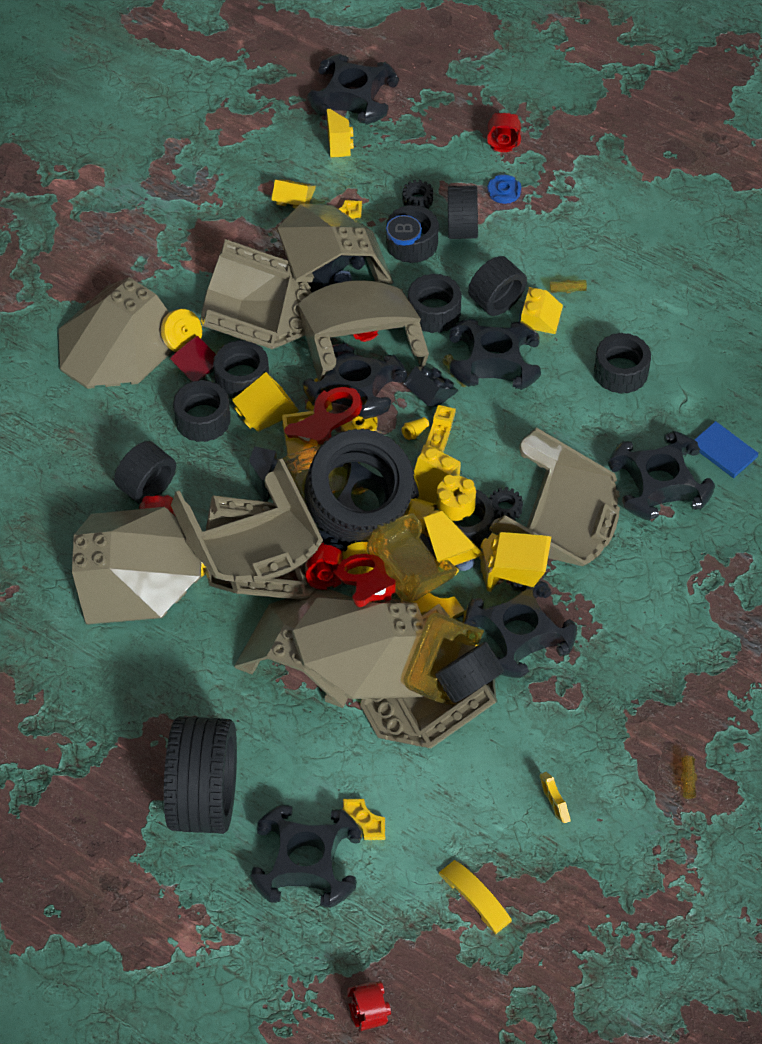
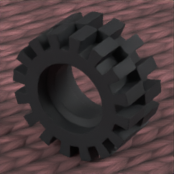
[402,180,433,209]
[489,487,523,521]

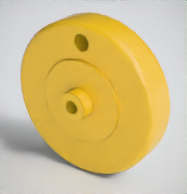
[161,309,202,352]

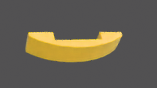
[420,405,456,455]
[439,860,512,934]

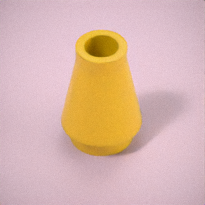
[401,417,429,440]

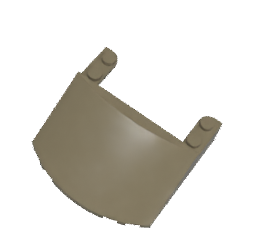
[298,281,429,382]
[489,428,620,566]
[171,458,323,582]

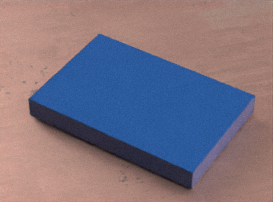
[695,421,759,478]

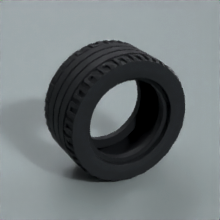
[304,429,415,543]
[164,716,237,834]

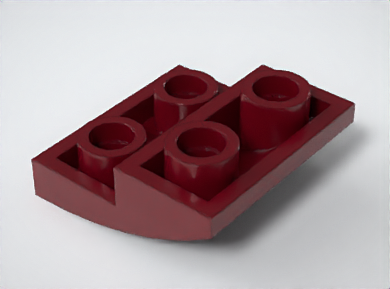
[170,336,216,381]

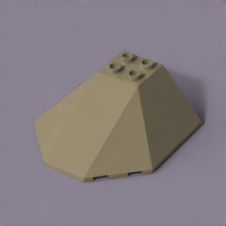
[277,204,393,284]
[200,239,312,349]
[59,277,173,389]
[205,496,316,600]
[72,507,201,625]
[234,589,350,708]
[292,597,429,699]
[360,604,497,749]

